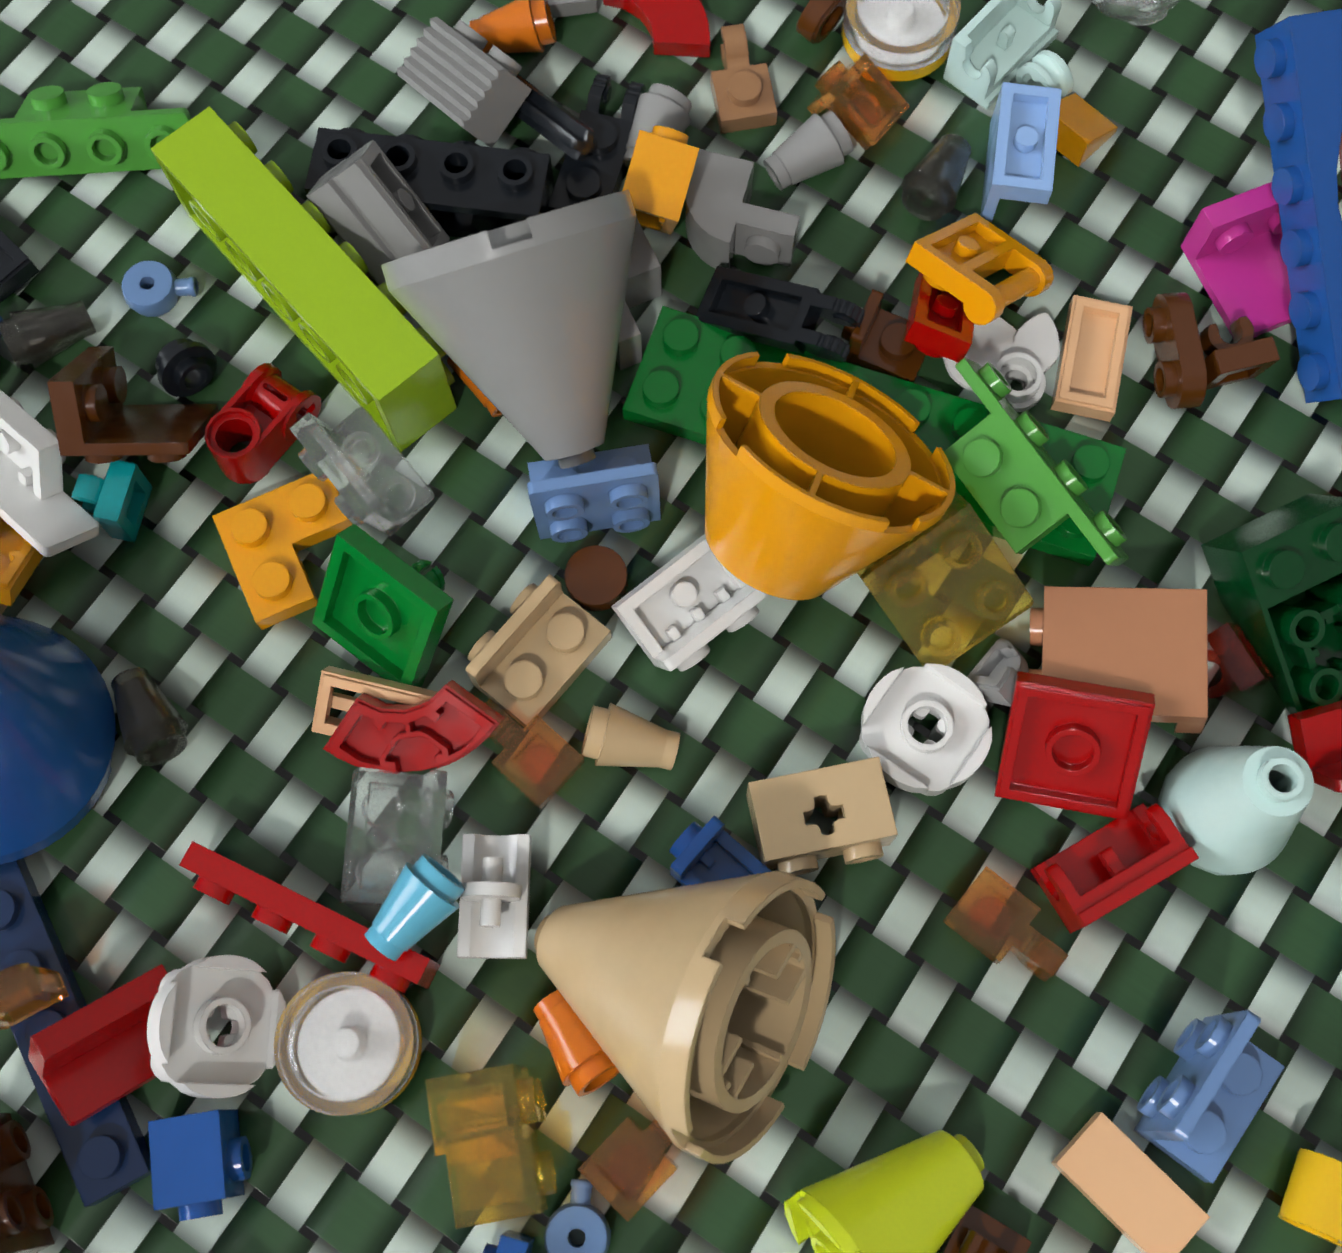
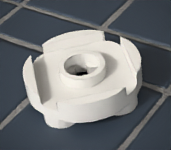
[859,663,992,796]
[147,955,288,1098]

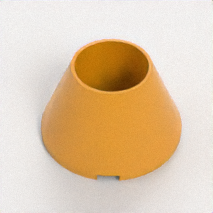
[705,351,956,600]

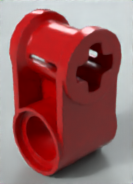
[204,363,322,484]

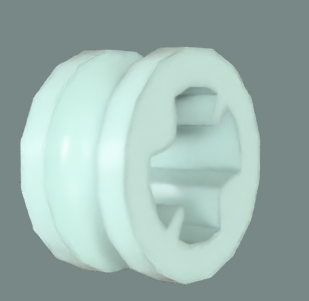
[1016,50,1074,99]

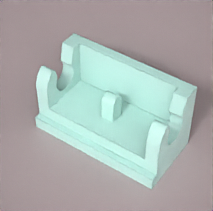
[943,0,1061,110]

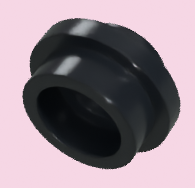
[155,338,217,397]

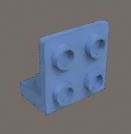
[527,444,661,543]
[1134,1010,1285,1184]

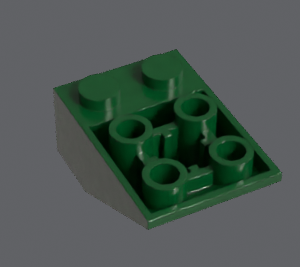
[1201,494,1342,714]

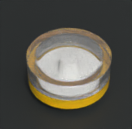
[842,0,961,82]
[274,971,422,1116]

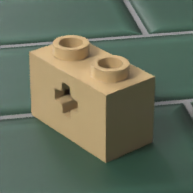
[746,757,898,876]

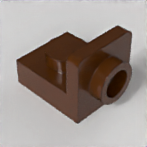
[841,289,927,383]

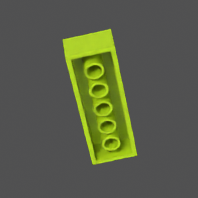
[150,106,457,452]

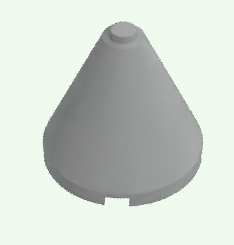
[381,190,637,469]

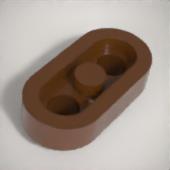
[1143,292,1207,409]

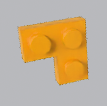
[212,467,353,630]

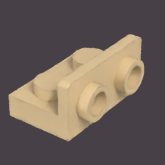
[465,574,612,732]

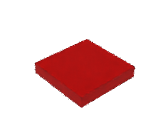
[994,671,1155,821]

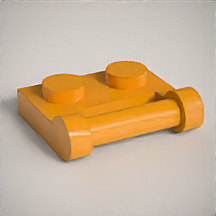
[905,212,1054,325]

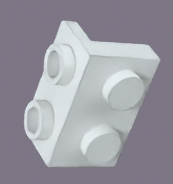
[611,534,769,671]

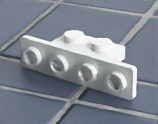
[0,390,99,557]

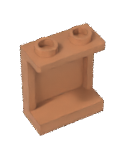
[1029,586,1208,734]

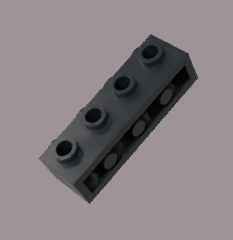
[304,127,555,238]

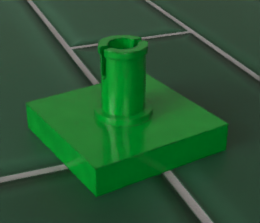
[312,524,454,687]

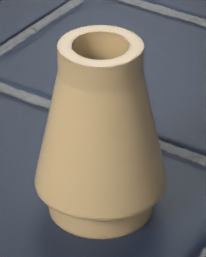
[581,703,680,770]

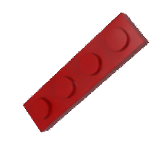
[179,841,440,994]

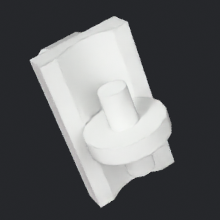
[457,834,532,959]

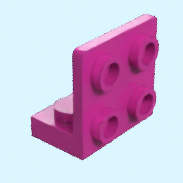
[1181,182,1292,339]

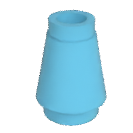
[364,854,465,961]

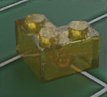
[425,1064,557,1229]

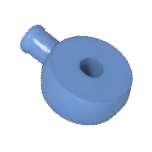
[122,261,199,317]
[544,1179,611,1253]

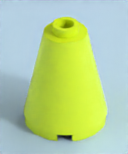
[784,1130,985,1253]

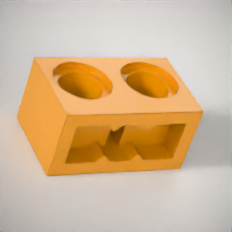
[622,125,700,235]

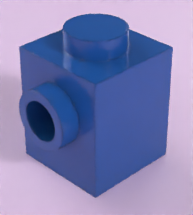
[148,1109,252,1221]

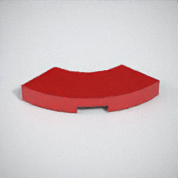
[603,0,710,58]
[323,680,505,774]

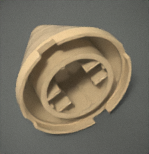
[534,871,836,1164]

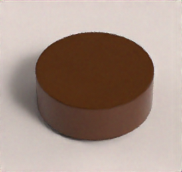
[796,0,848,44]
[564,545,628,611]

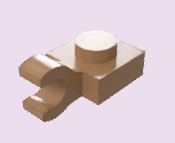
[710,24,777,134]

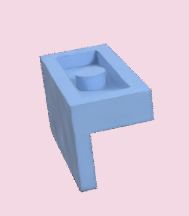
[980,82,1062,222]

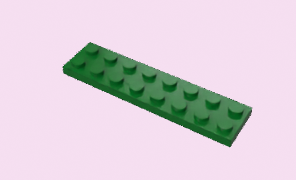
[623,306,1127,566]

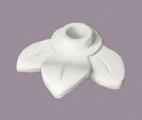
[943,313,1060,412]

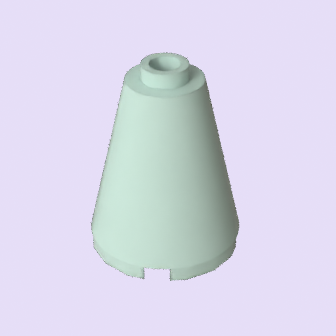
[1158,746,1314,875]

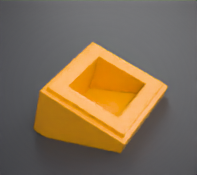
[1056,93,1118,167]

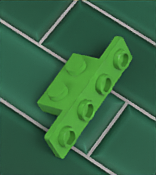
[0,82,191,179]
[944,357,1129,566]

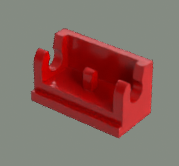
[1030,803,1199,933]

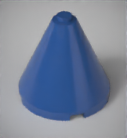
[0,615,117,865]

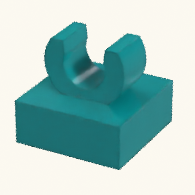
[71,460,153,543]

